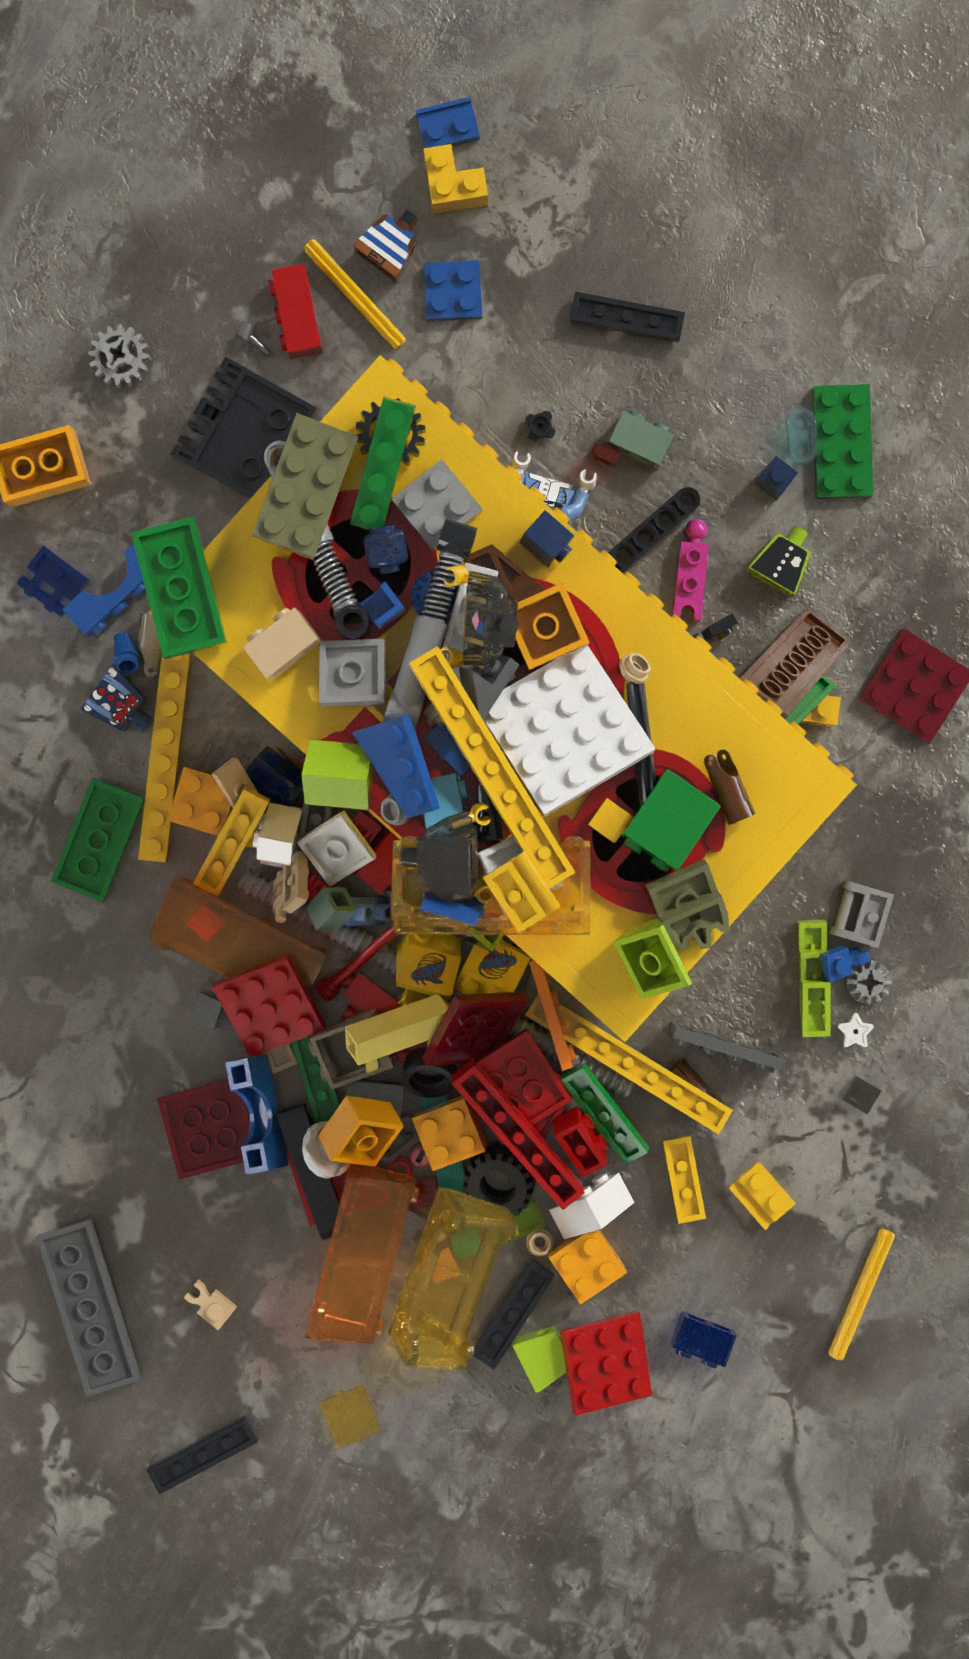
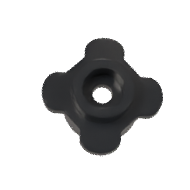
[525,411,556,442]

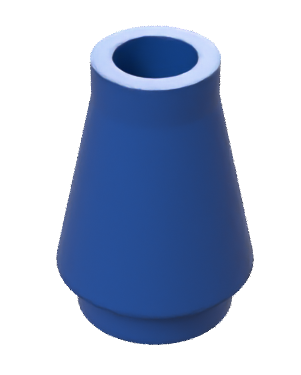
[112,632,140,674]

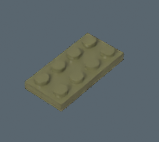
[252,413,358,560]

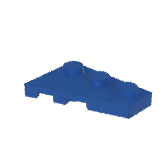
[352,714,440,818]

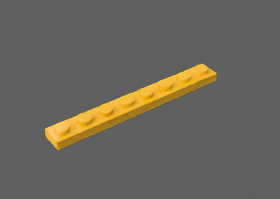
[408,646,575,889]
[138,653,192,863]
[525,993,733,1135]

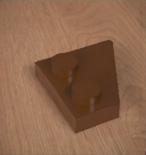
[463,544,545,618]

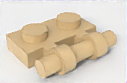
[273,850,309,923]

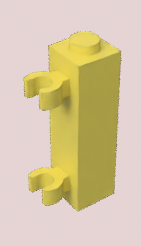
[345,994,449,1073]

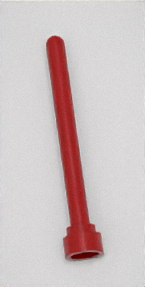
[315,908,419,1002]

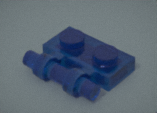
[16,545,90,618]

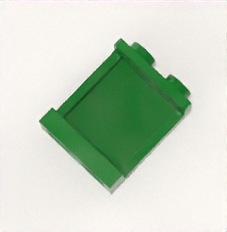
[621,769,721,872]

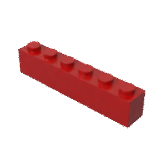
[451,1058,585,1210]

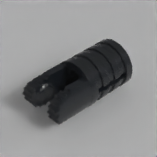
[475,784,505,843]

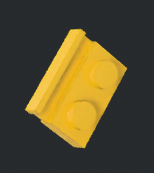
[483,851,560,933]
[728,1160,796,1230]

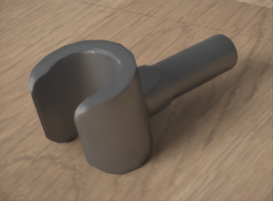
[237,321,271,356]

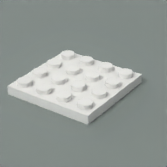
[483,645,656,817]

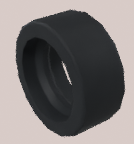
[402,1048,457,1098]

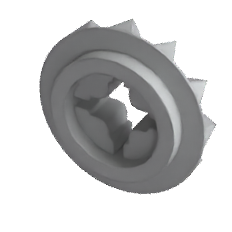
[846,960,892,1005]

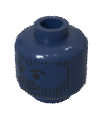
[363,524,408,574]

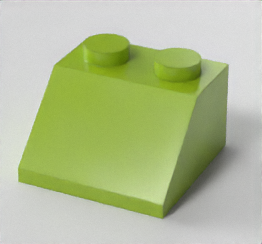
[613,918,692,999]

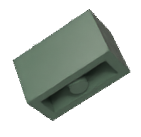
[607,411,674,470]

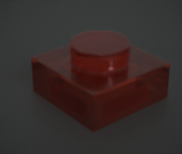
[589,442,621,469]
[408,1177,441,1210]

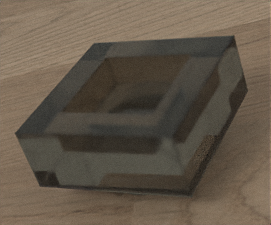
[842,1075,881,1115]

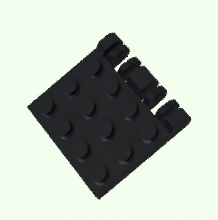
[170,357,317,499]

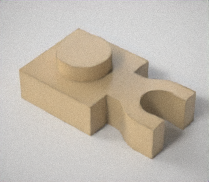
[184,1279,237,1330]

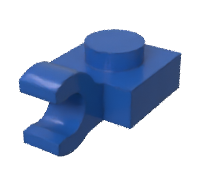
[819,946,870,983]

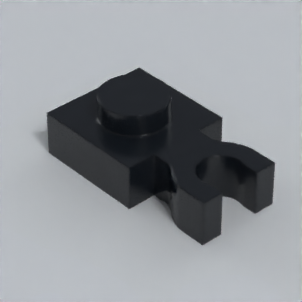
[693,613,738,642]

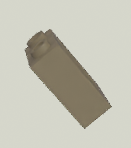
[309,1008,397,1090]

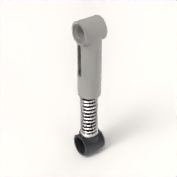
[264,441,370,640]
[384,518,478,730]

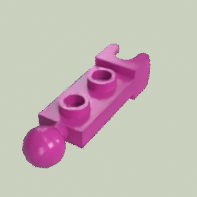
[672,519,709,622]

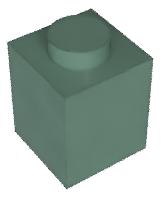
[306,887,356,931]

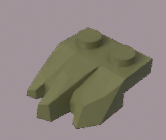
[645,859,729,950]

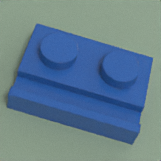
[416,97,480,148]

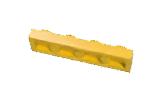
[193,786,270,896]

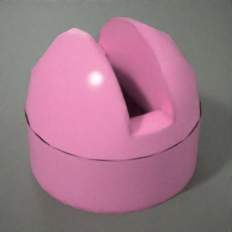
[409,1143,429,1167]

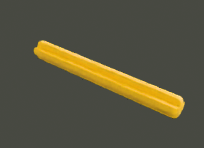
[304,239,405,350]
[828,1229,895,1361]

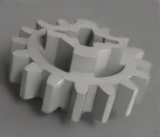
[88,324,151,388]

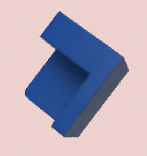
[361,582,405,631]

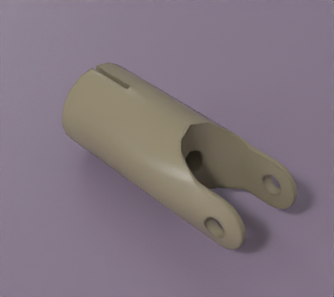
[136,613,162,677]

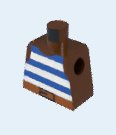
[353,210,419,284]

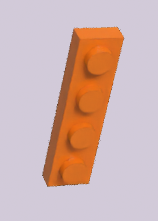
[529,960,577,1071]

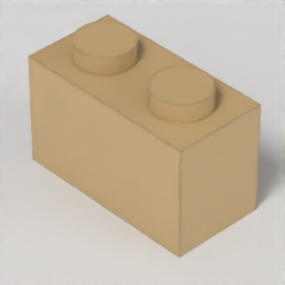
[243,608,322,681]

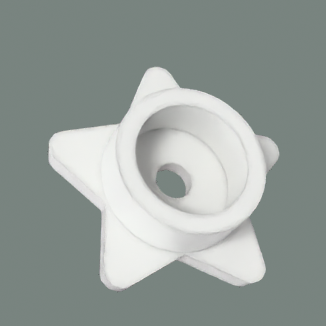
[837,1012,874,1047]

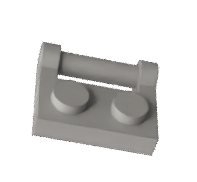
[829,880,894,948]

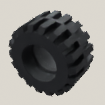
[462,1142,536,1221]

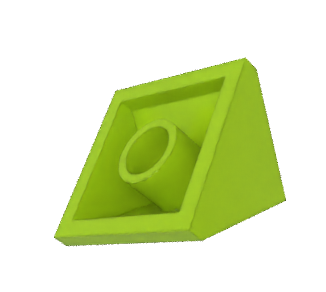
[302,740,373,810]

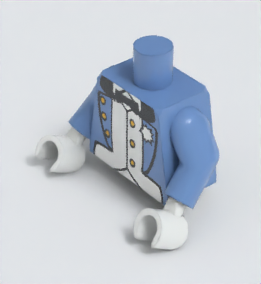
[511,451,597,523]

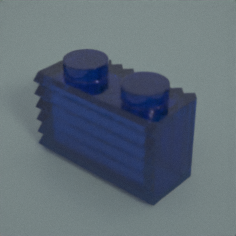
[671,1311,737,1368]

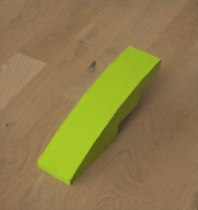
[797,920,831,1037]

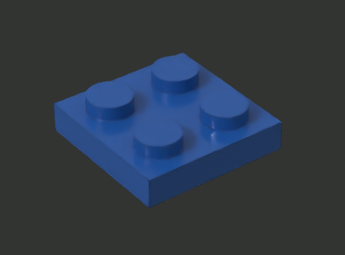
[424,260,482,322]

